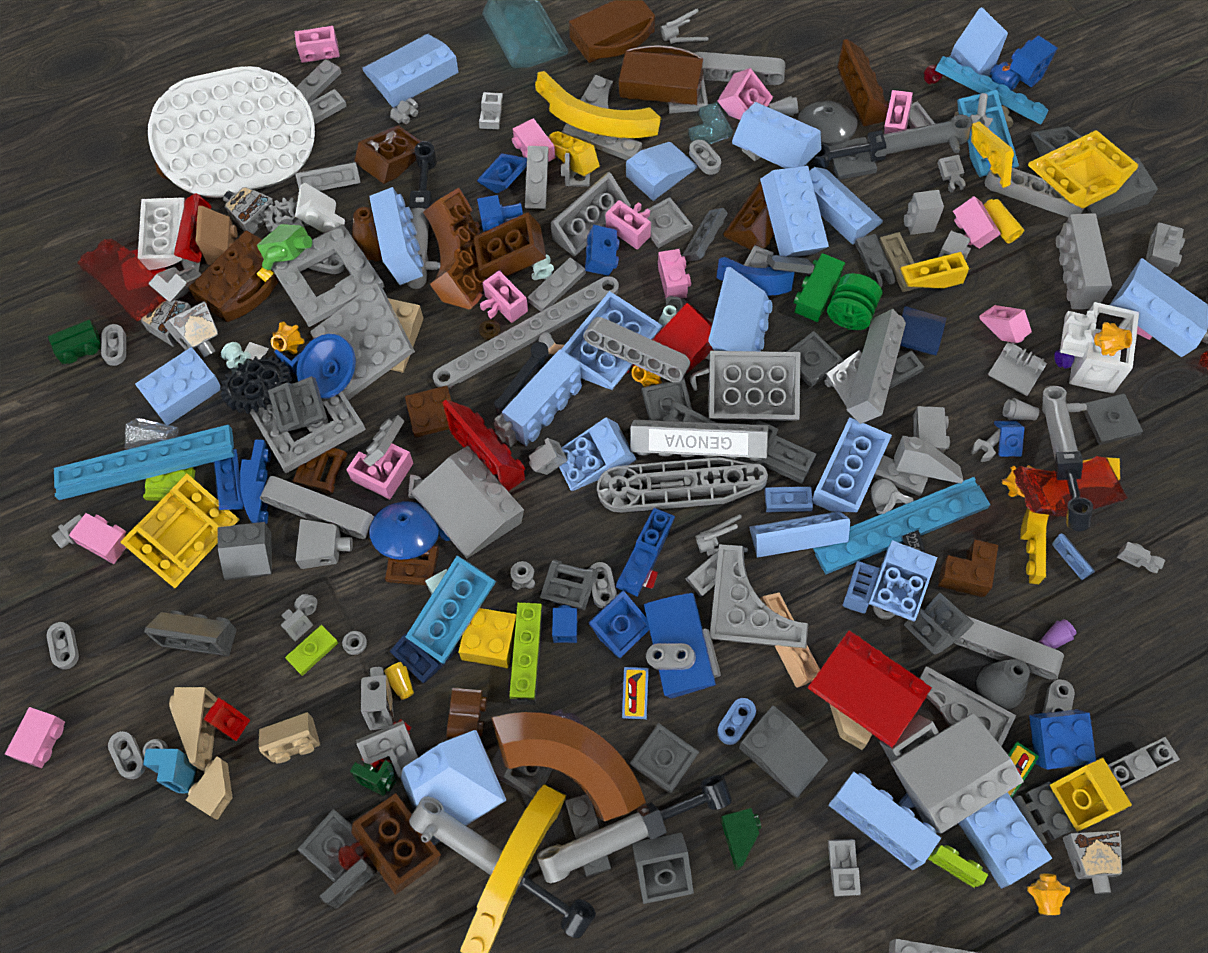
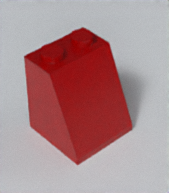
[653,303,714,373]

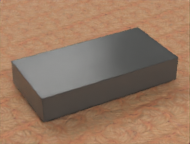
[766,255,814,273]

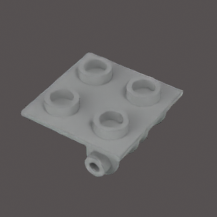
[988,342,1047,396]
[825,350,862,407]

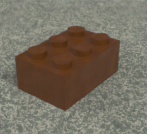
[474,212,546,279]
[351,794,441,895]

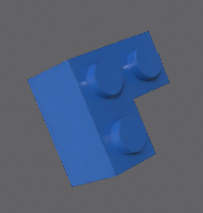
[1009,35,1058,87]

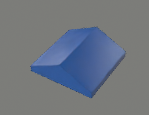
[478,154,527,193]
[588,591,650,658]

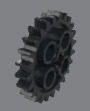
[220,355,292,414]

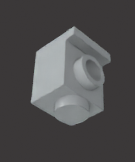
[529,438,568,475]

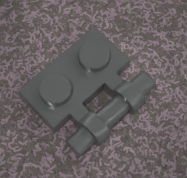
[1012,782,1075,845]

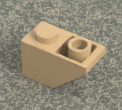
[830,704,872,750]
[186,757,232,820]

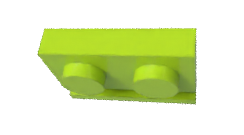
[143,467,195,501]
[928,845,988,888]

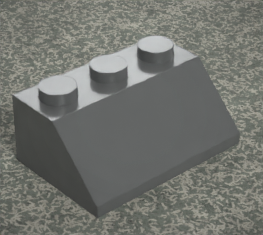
[145,610,237,656]

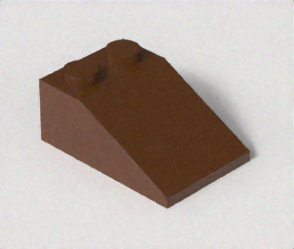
[354,125,421,184]

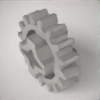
[264,198,309,233]

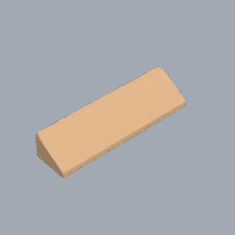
[760,593,820,687]

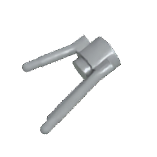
[660,9,709,44]
[695,514,748,556]

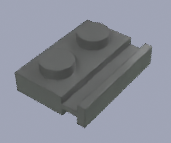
[761,435,816,484]

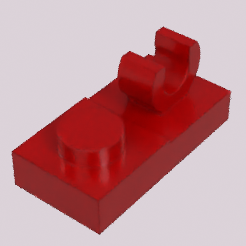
[204,698,250,741]

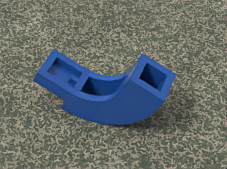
[716,257,794,296]

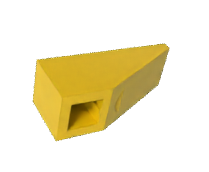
[548,131,599,176]

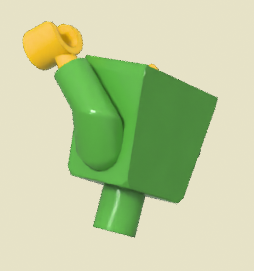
[257,224,312,282]

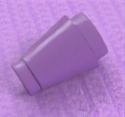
[1039,619,1077,649]

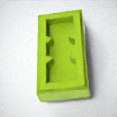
[285,625,338,676]

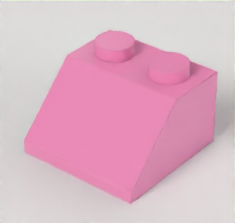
[718,68,773,120]

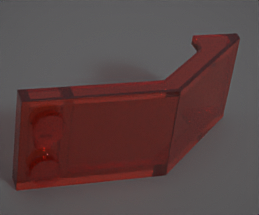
[77,238,167,321]
[1013,456,1127,517]

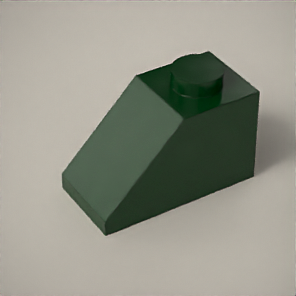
[720,808,761,871]

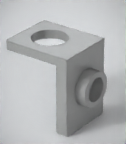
[561,153,590,186]

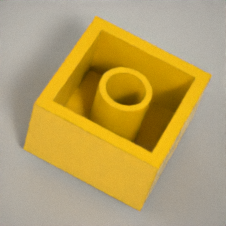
[459,608,516,668]
[1050,758,1132,832]

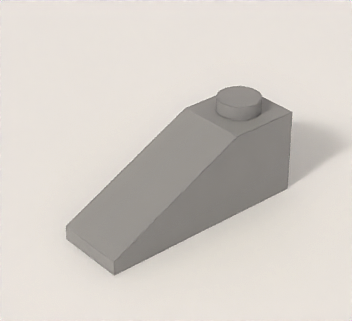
[894,436,963,484]

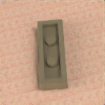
[879,232,921,292]

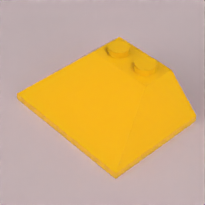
[1028,130,1138,209]
[120,474,240,588]

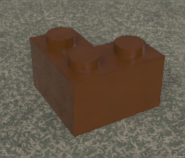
[938,540,998,597]

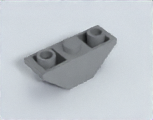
[1108,737,1180,788]

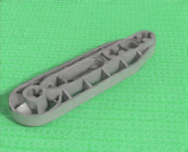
[597,457,768,512]

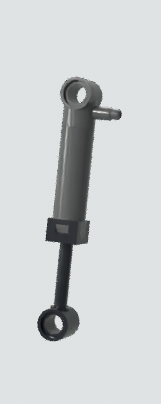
[809,115,972,169]

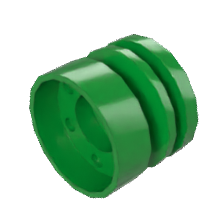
[827,273,882,330]

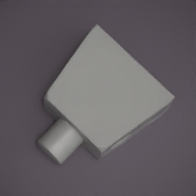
[295,519,353,569]

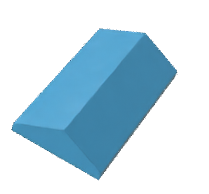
[405,556,496,663]

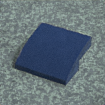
[900,306,946,356]
[390,633,460,683]

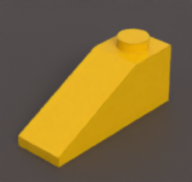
[900,252,969,288]

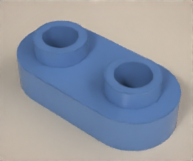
[717,698,756,745]

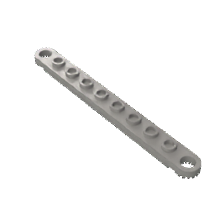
[433,276,619,388]

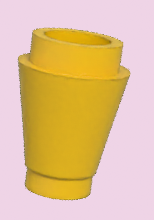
[384,662,414,700]

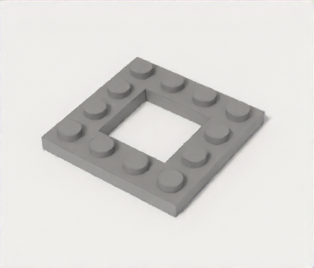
[272,224,384,327]
[250,391,366,473]

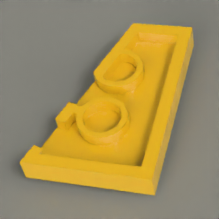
[971,121,1014,188]

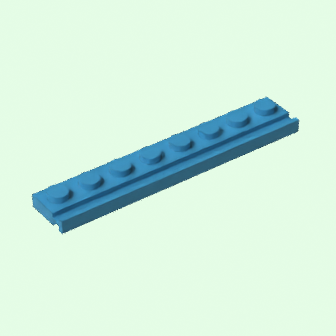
[54,425,235,500]
[812,477,990,575]

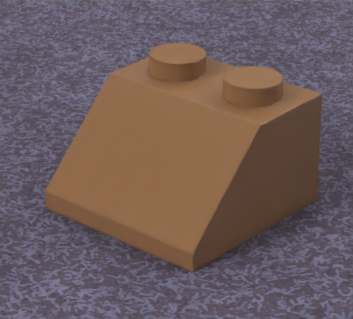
[196,206,237,265]

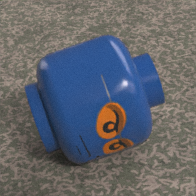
[990,62,1021,91]

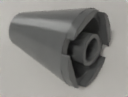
[976,659,1030,710]

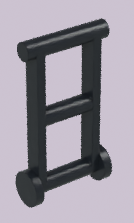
[494,342,549,416]

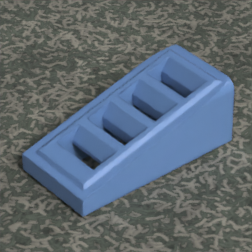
[843,561,880,613]

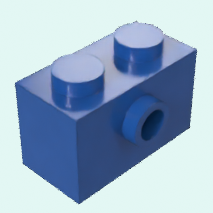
[585,225,619,276]

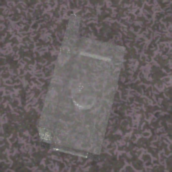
[125,418,178,450]

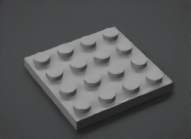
[310,282,415,400]

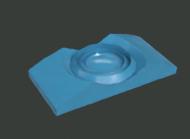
[957,90,1019,177]

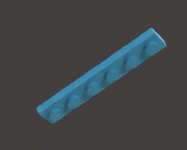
[935,56,1048,124]

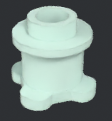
[531,254,554,280]
[221,342,251,368]

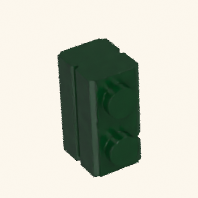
[48,319,102,365]

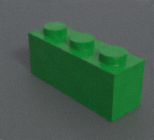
[794,253,845,322]

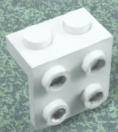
[295,183,345,233]

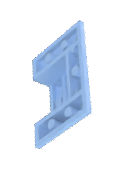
[401,730,506,845]

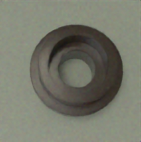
[479,320,501,341]

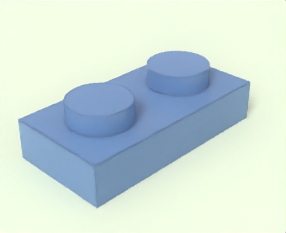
[765,487,813,512]

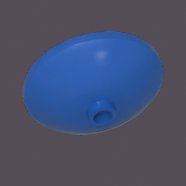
[297,334,356,399]
[369,502,439,559]

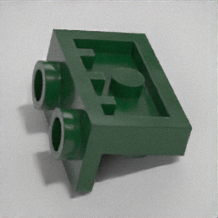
[350,760,397,797]

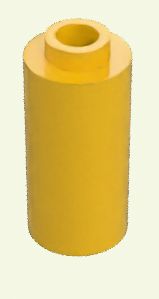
[984,199,1024,243]

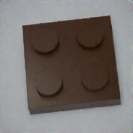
[405,386,451,438]

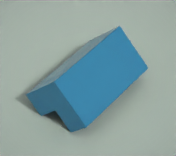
[143,749,196,793]

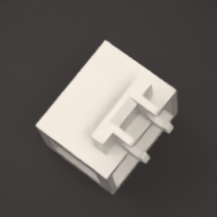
[1060,302,1139,394]

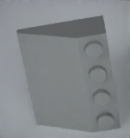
[708,351,800,421]
[412,446,524,559]
[890,713,1024,833]

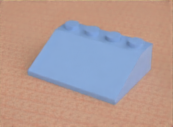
[363,34,458,107]
[1110,258,1208,357]
[708,267,772,352]
[561,291,662,390]

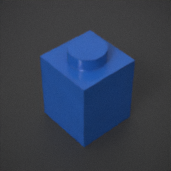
[552,605,577,643]

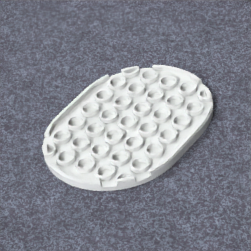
[148,66,315,198]

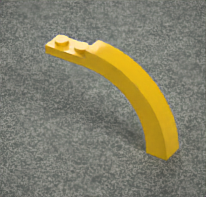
[535,71,661,138]
[1020,458,1120,585]
[460,785,566,953]

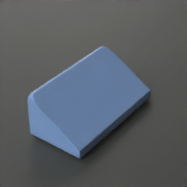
[1052,533,1095,580]

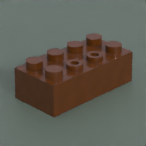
[569,0,655,63]
[619,46,703,105]
[188,230,279,322]

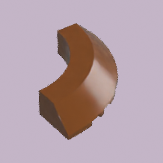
[423,188,485,309]
[491,712,646,821]

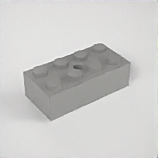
[1056,214,1112,309]

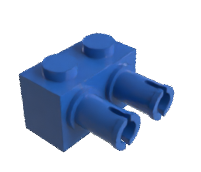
[477,195,523,232]

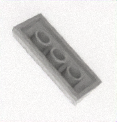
[551,172,631,256]

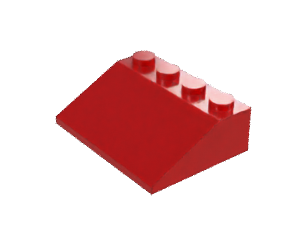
[442,400,525,492]
[808,631,932,748]

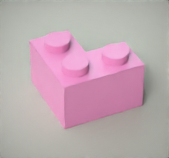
[347,443,413,500]

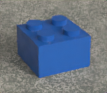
[1029,709,1096,769]

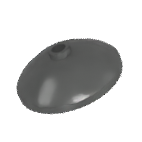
[798,100,857,146]

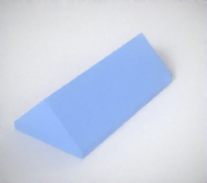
[750,512,850,557]

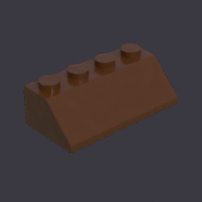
[837,39,889,126]
[723,181,774,250]

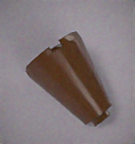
[352,207,382,262]

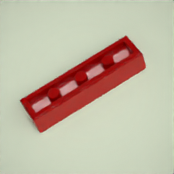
[174,193,211,263]

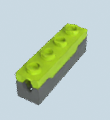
[510,603,543,705]

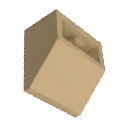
[259,712,320,763]

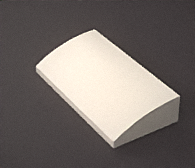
[138,198,185,271]

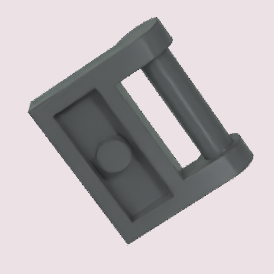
[540,559,598,610]

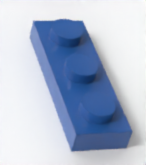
[214,449,243,510]

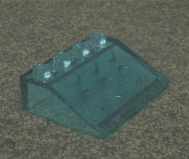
[482,0,569,68]

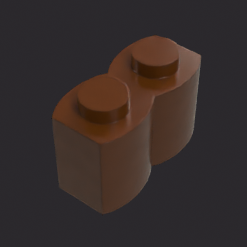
[446,688,487,740]

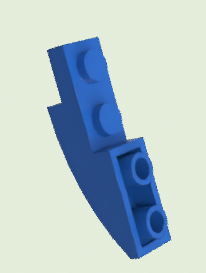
[240,440,271,524]
[616,508,675,597]

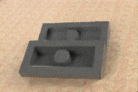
[268,376,327,432]
[904,593,974,655]

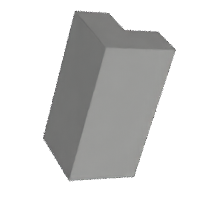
[148,266,201,302]

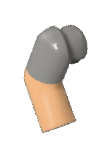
[539,332,564,355]

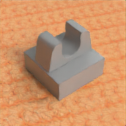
[281,609,313,641]

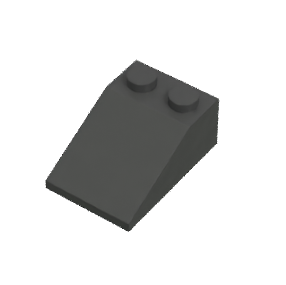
[1031,126,1081,156]
[1086,157,1158,219]
[739,705,828,798]

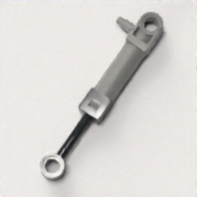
[406,141,440,289]

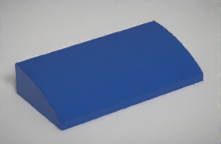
[644,593,716,699]

